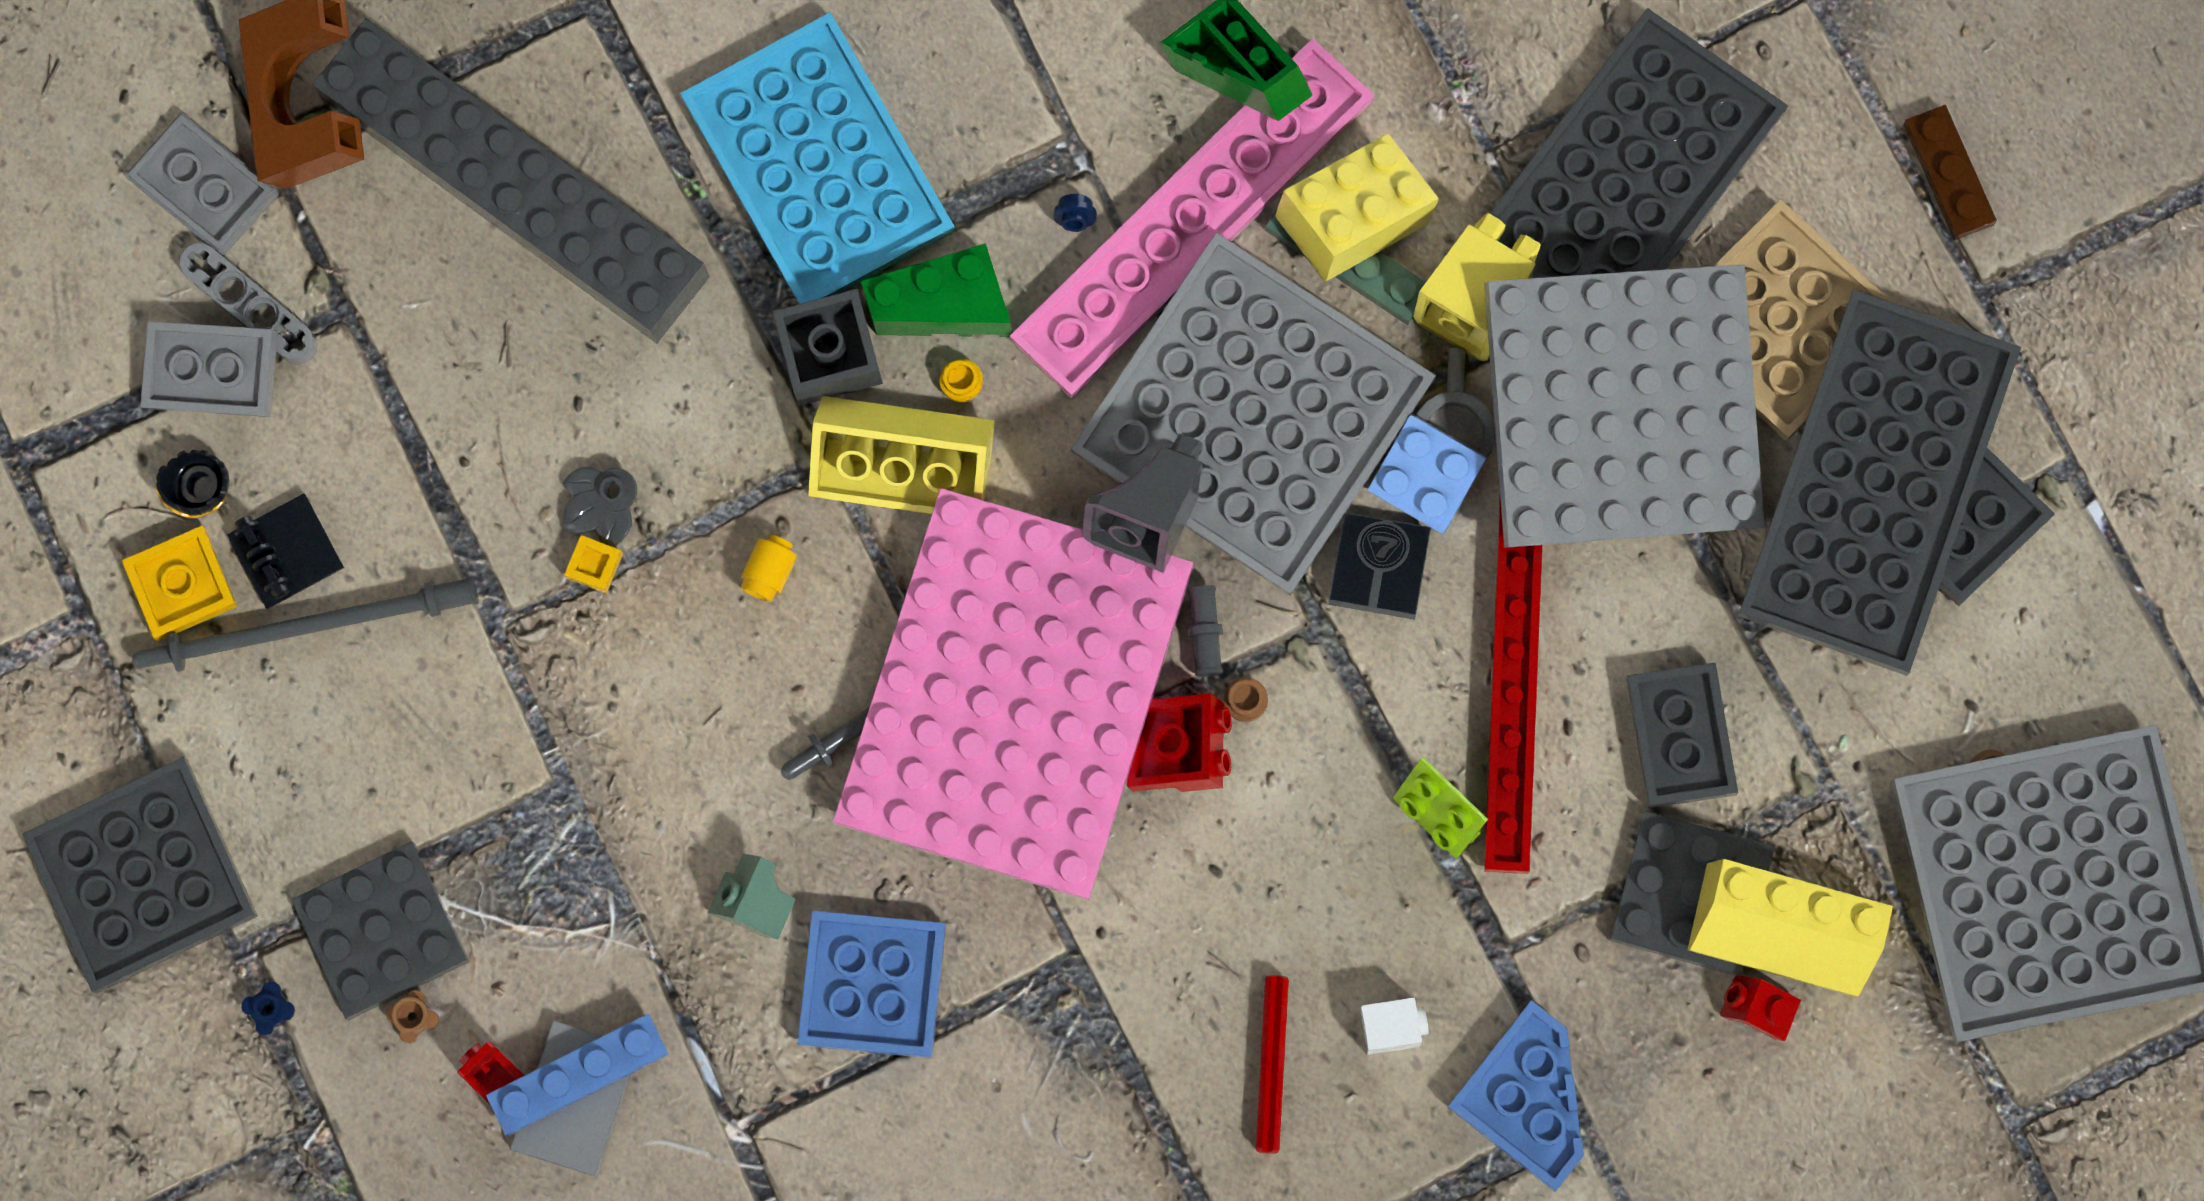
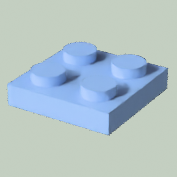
[1367,414,1488,534]

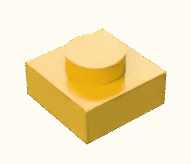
[564,535,623,594]

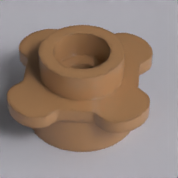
[386,990,439,1043]

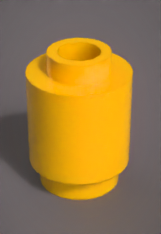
[740,534,798,603]

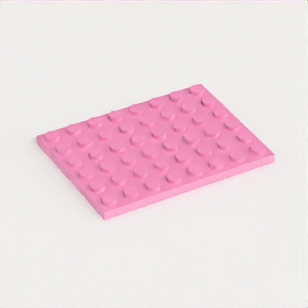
[833,488,1193,901]

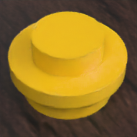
[939,359,983,402]

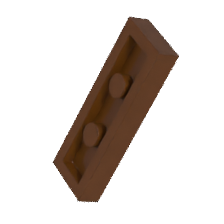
[1903,104,1997,240]

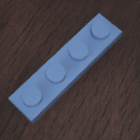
[486,1013,669,1137]

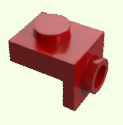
[1720,975,1801,1041]
[457,1041,525,1106]

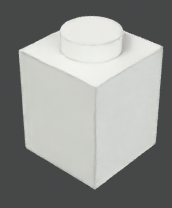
[1360,997,1429,1055]

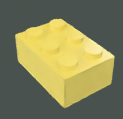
[1275,133,1439,282]

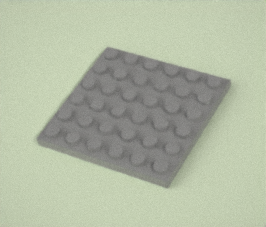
[1071,232,1436,596]
[1484,264,1765,548]
[1891,725,2204,1043]

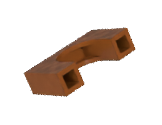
[238,0,364,189]

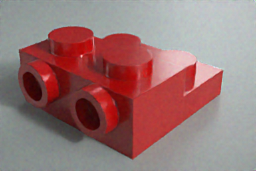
[1127,693,1232,792]

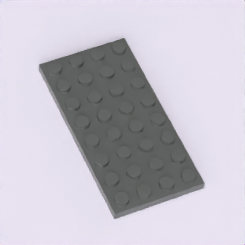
[1490,8,1788,278]
[1738,289,2021,676]

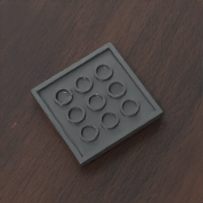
[22,757,258,994]

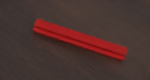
[1255,975,1289,1154]

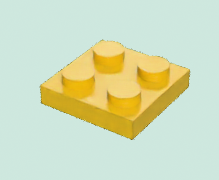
[122,525,238,642]

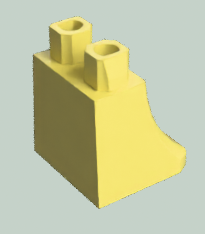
[1413,213,1541,361]

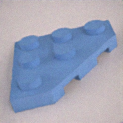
[1448,1000,1584,1192]

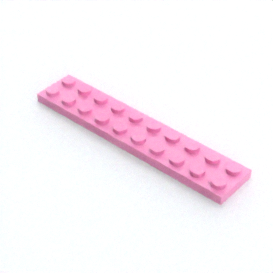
[1010,38,1375,399]

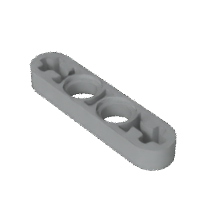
[179,243,318,365]

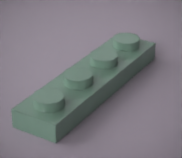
[1265,211,1426,325]

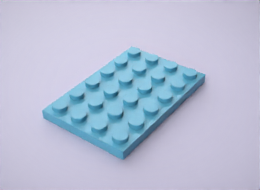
[680,12,955,304]

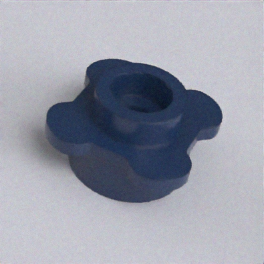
[241,982,295,1035]

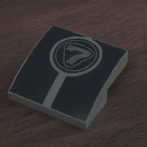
[1328,512,1431,620]

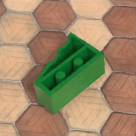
[1160,0,1313,121]
[861,243,1013,337]

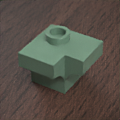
[707,853,796,940]

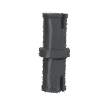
[1188,585,1223,677]

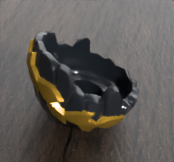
[155,450,230,518]

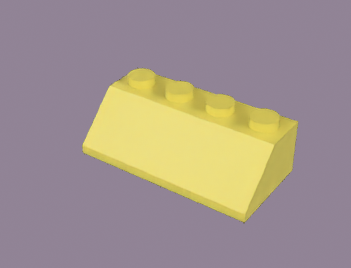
[808,396,995,514]
[1687,859,1893,997]

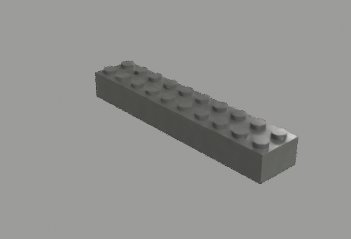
[312,18,710,344]

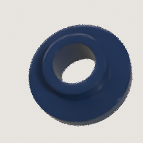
[1053,194,1097,232]

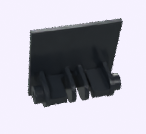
[227,493,344,610]

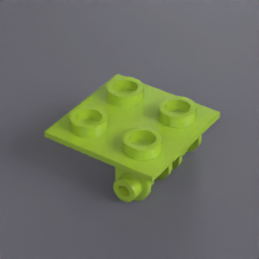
[1393,757,1488,860]

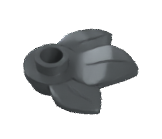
[563,467,637,547]

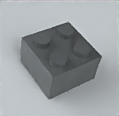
[773,289,883,406]

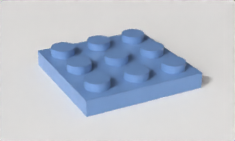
[797,911,946,1058]

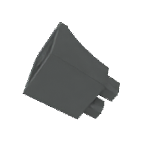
[1082,434,1203,573]

